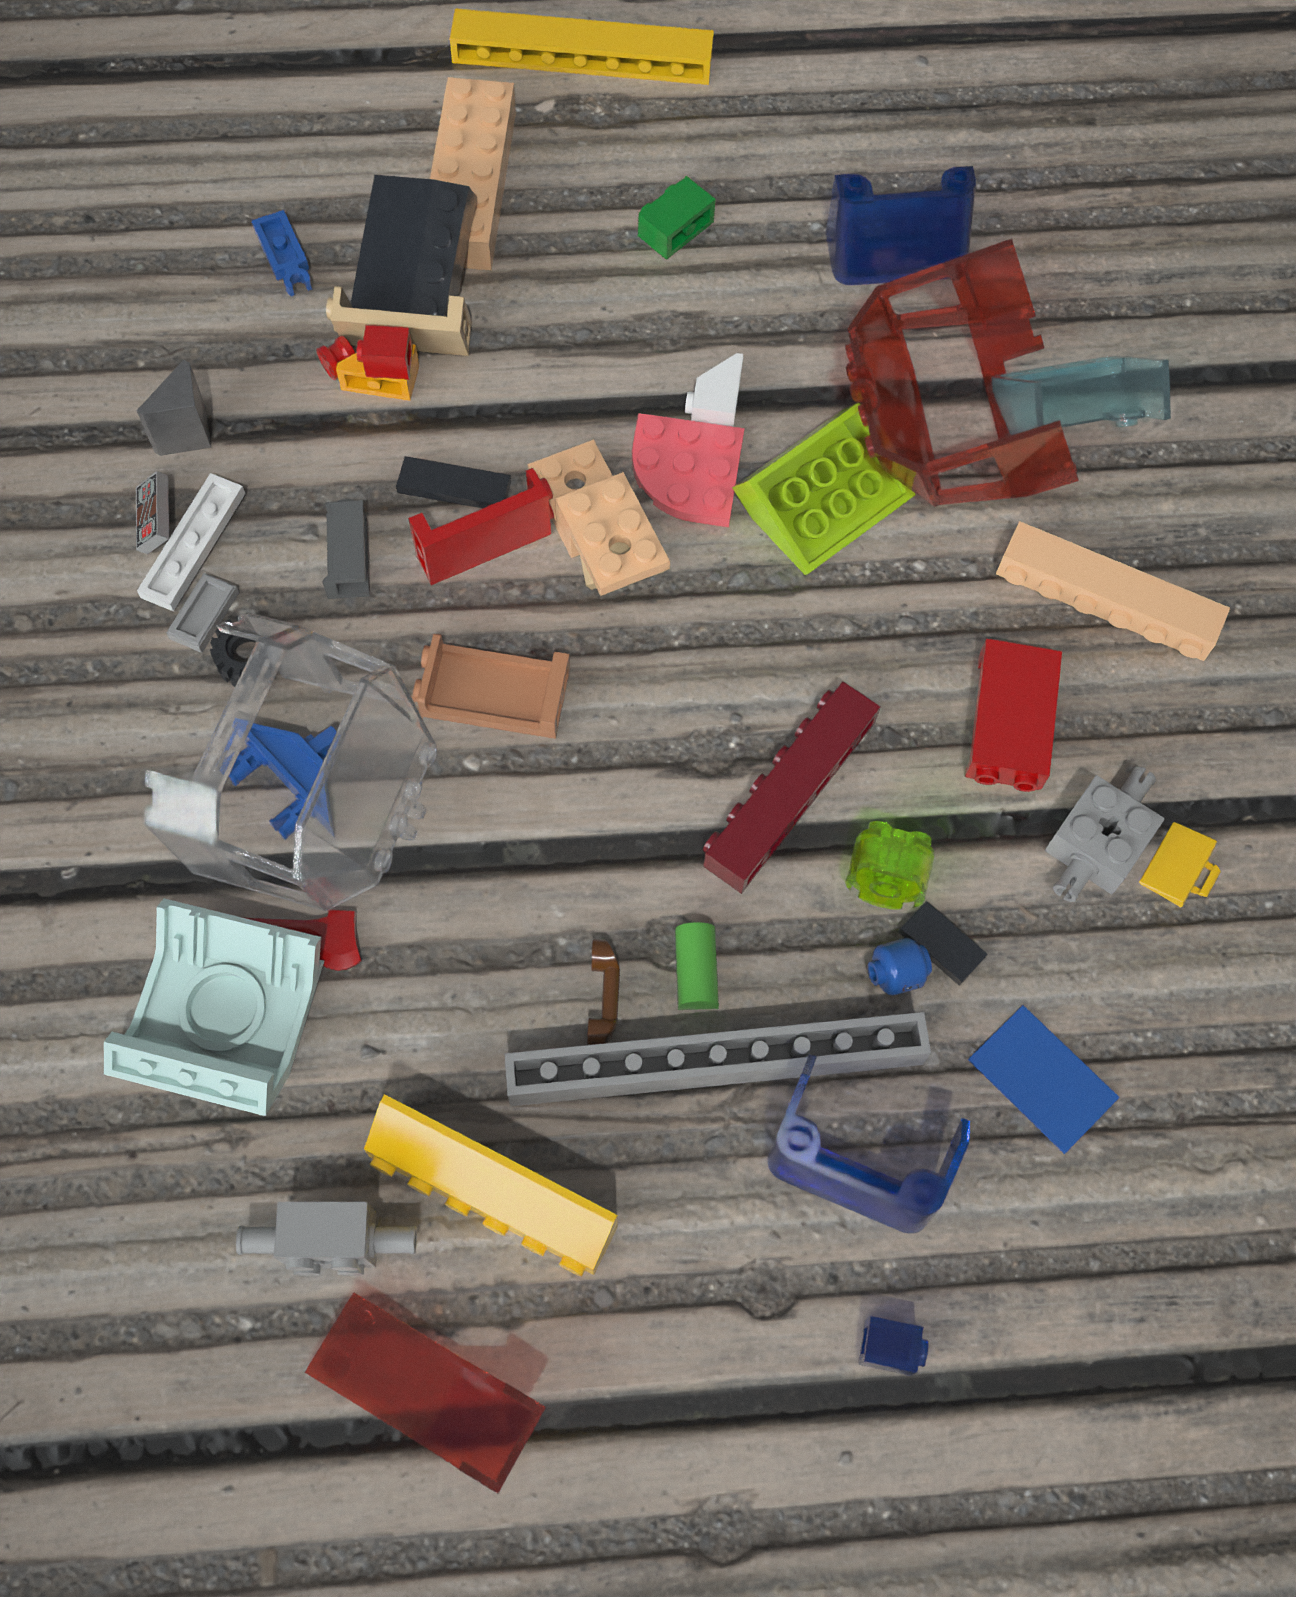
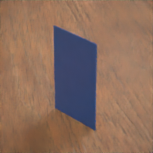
[968,1005,1120,1154]

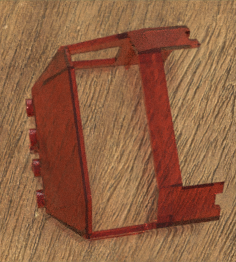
[845,238,1079,507]

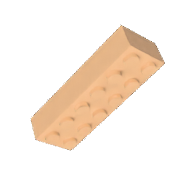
[430,77,516,271]

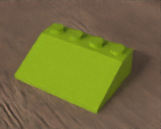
[732,402,916,575]

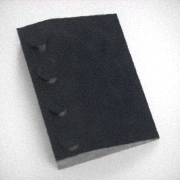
[351,175,477,317]

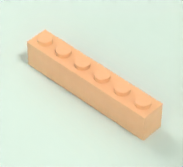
[996,521,1230,661]

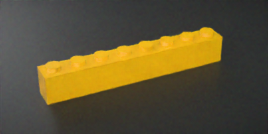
[450,8,714,85]

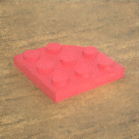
[632,413,744,527]

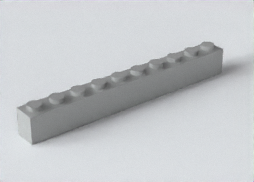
[505,1012,931,1106]

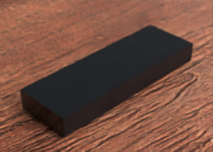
[396,456,511,509]

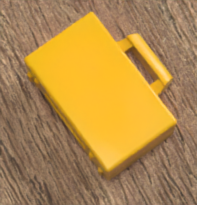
[1139,822,1221,907]

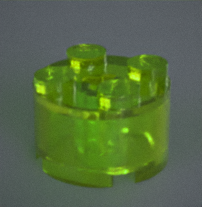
[845,821,935,910]

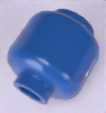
[868,938,932,996]

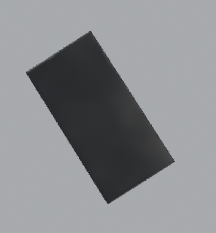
[898,901,988,986]

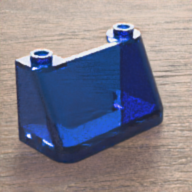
[825,166,976,285]

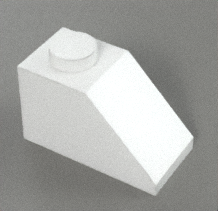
[685,353,743,427]

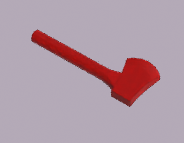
[242,910,362,971]

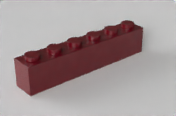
[703,681,881,894]

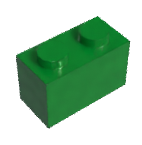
[638,176,716,260]

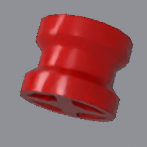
[316,335,355,381]

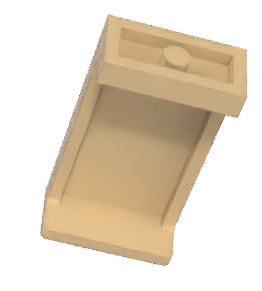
[326,286,472,356]

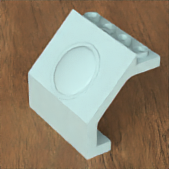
[104,898,324,1116]

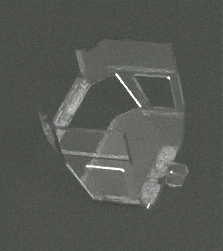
[144,613,437,911]

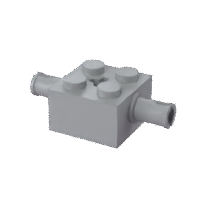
[1045,766,1165,902]
[236,1202,417,1276]

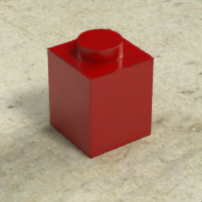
[356,325,413,380]

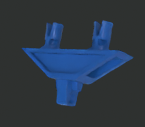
[220,718,344,840]

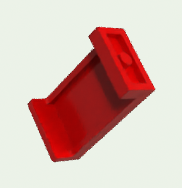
[408,468,554,586]
[965,638,1062,792]

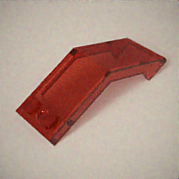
[304,1292,546,1494]

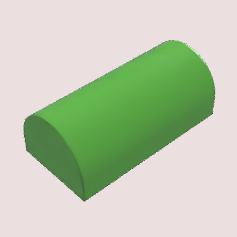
[675,922,719,1010]

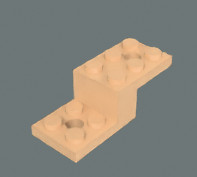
[528,440,670,596]

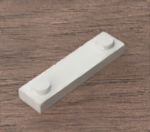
[137,473,245,611]

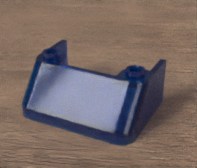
[768,1054,970,1234]

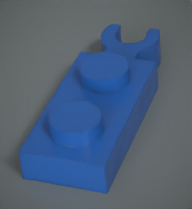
[251,210,312,297]

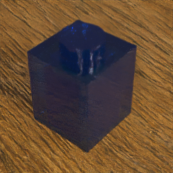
[858,1316,929,1376]

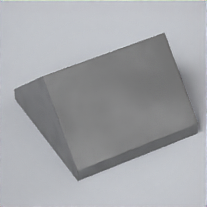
[136,360,211,456]

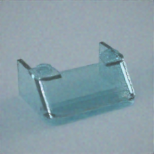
[991,356,1171,445]

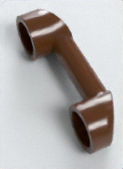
[587,939,620,1045]

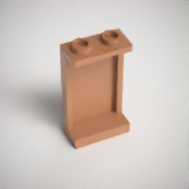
[413,634,570,739]

